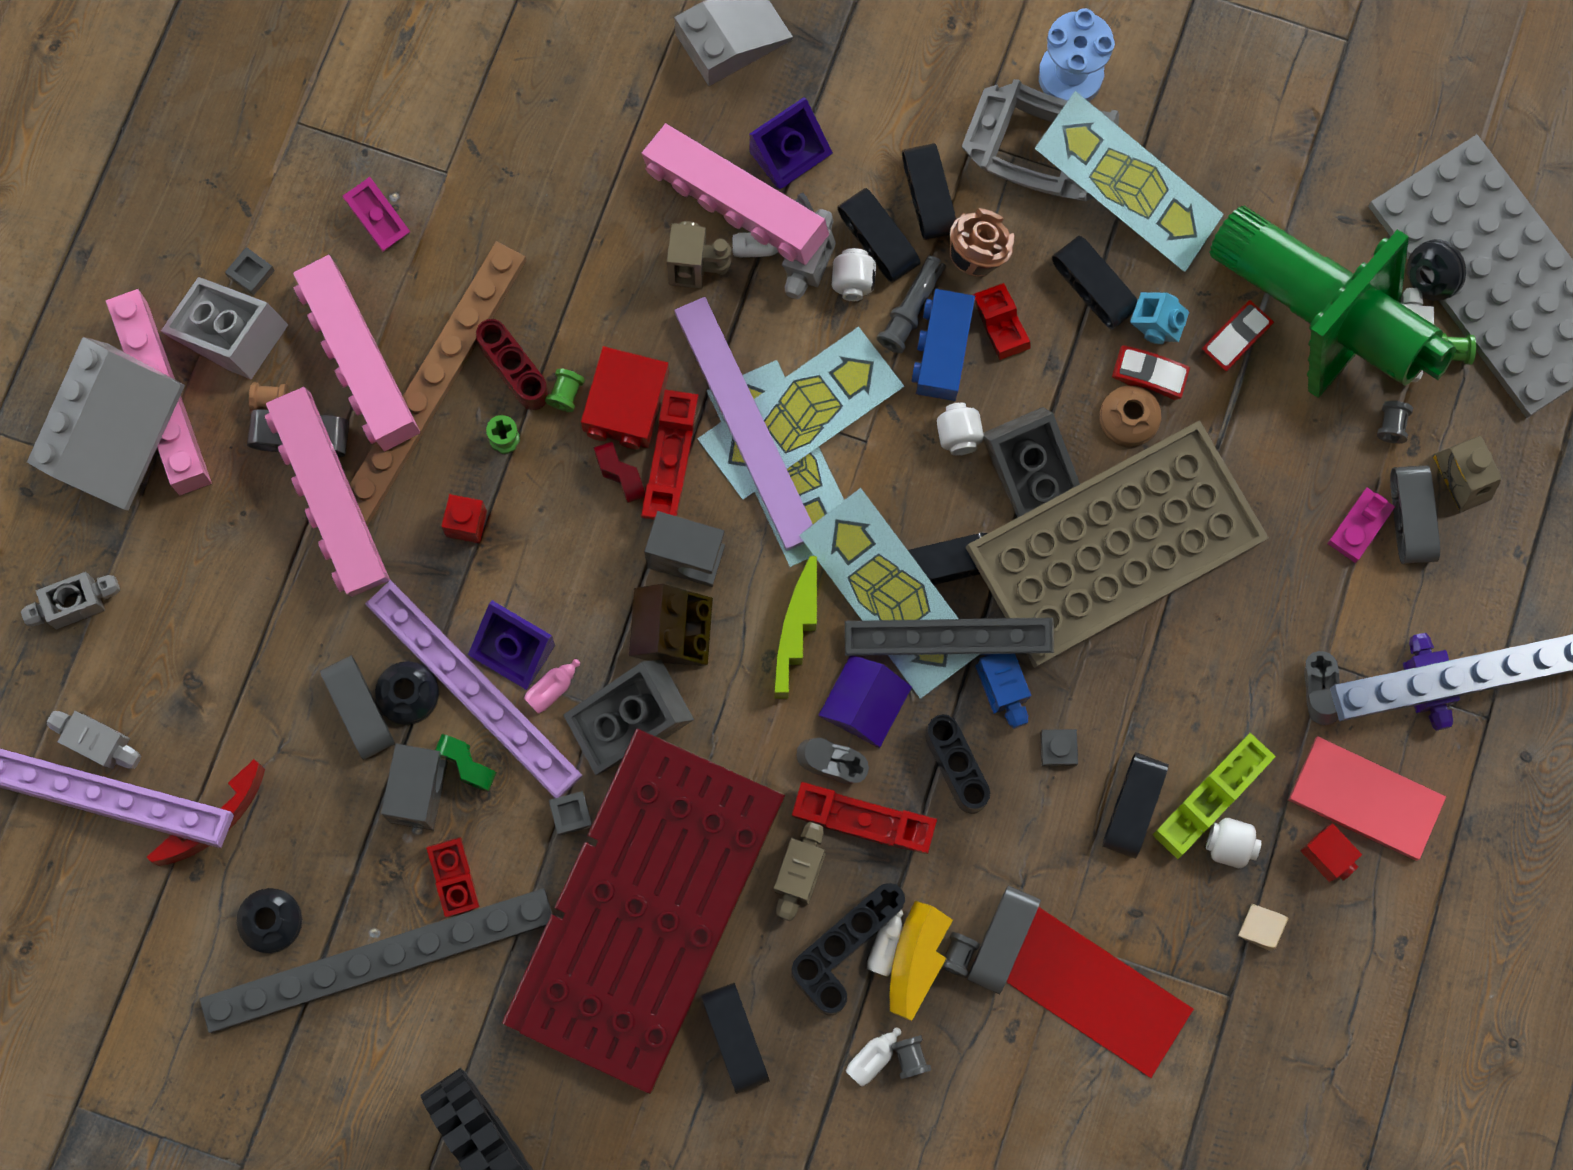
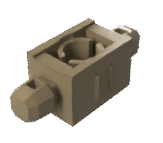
[774,822,826,921]

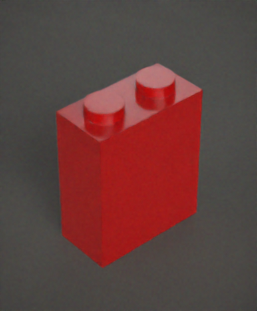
[581,346,670,449]

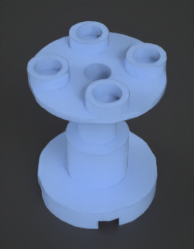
[1038,8,1115,102]

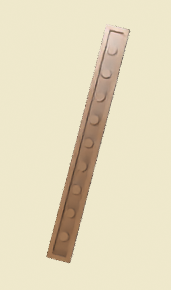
[350,241,526,526]

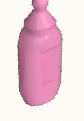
[524,659,580,714]

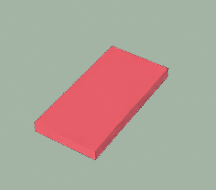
[1288,736,1446,861]

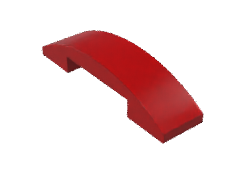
[641,389,698,520]
[147,759,265,866]
[792,782,937,854]

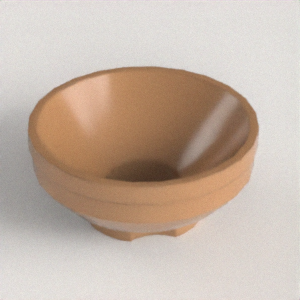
[1099,386,1161,447]

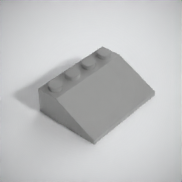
[27,337,185,510]

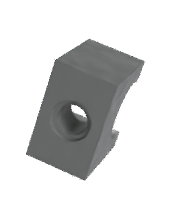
[644,511,725,587]
[381,744,448,831]

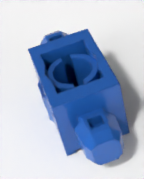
[975,653,1031,729]

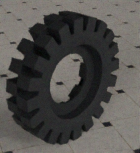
[420,1068,533,1170]

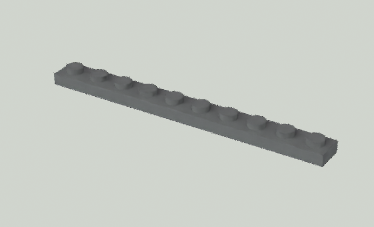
[199,888,552,1034]

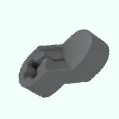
[1304,651,1340,725]
[796,738,869,784]

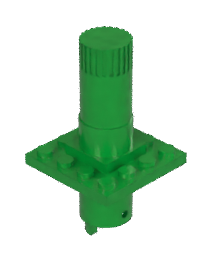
[1209,206,1456,398]

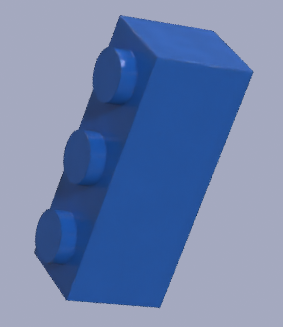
[911,289,975,401]

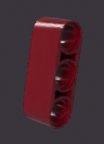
[476,319,548,410]

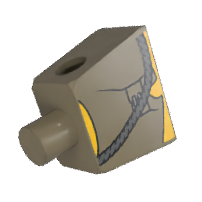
[1432,436,1502,513]

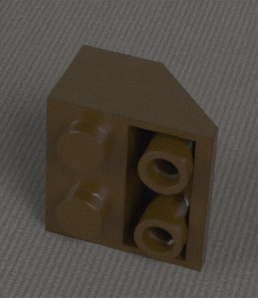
[629,584,713,666]

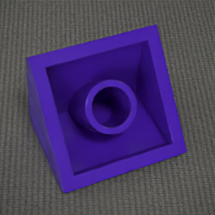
[749,97,833,189]
[468,600,555,690]
[818,656,912,748]

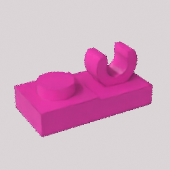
[342,177,410,252]
[1327,488,1395,563]

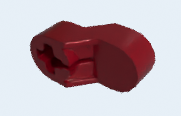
[593,441,645,503]

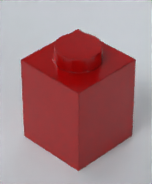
[441,494,487,544]
[1300,823,1362,882]

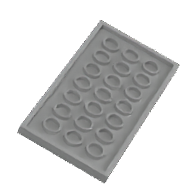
[1368,134,1573,418]

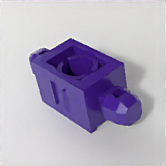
[1403,633,1460,731]

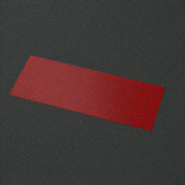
[974,907,1194,1078]

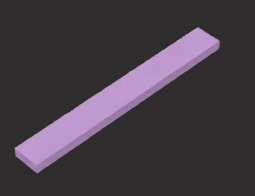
[674,297,813,551]
[365,580,583,798]
[0,749,234,848]

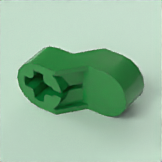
[435,734,497,792]

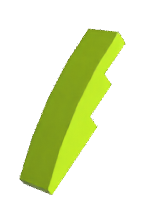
[774,556,817,699]
[1152,732,1276,859]

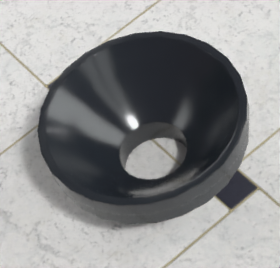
[1407,239,1467,301]
[375,661,439,725]
[236,888,303,954]

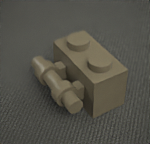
[667,221,731,289]

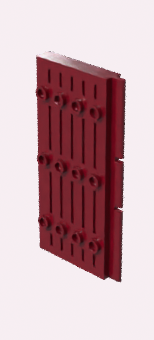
[502,728,785,1094]

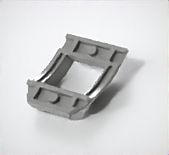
[962,79,1119,201]

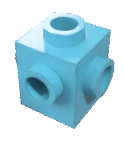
[1130,292,1189,344]

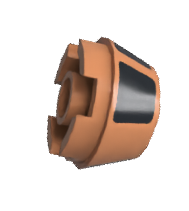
[950,208,1014,276]

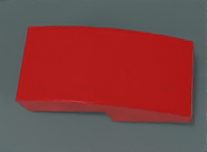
[426,836,480,917]

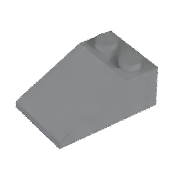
[674,0,793,86]
[161,277,288,379]

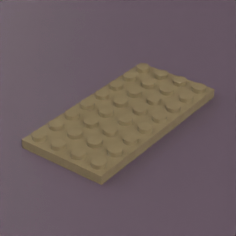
[965,420,1269,668]

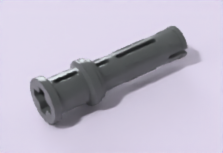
[877,256,946,353]

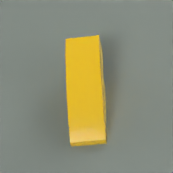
[890,901,953,1021]

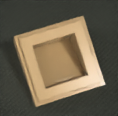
[1238,904,1288,951]

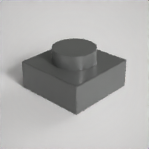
[225,247,275,296]
[1040,729,1078,766]
[549,791,592,836]

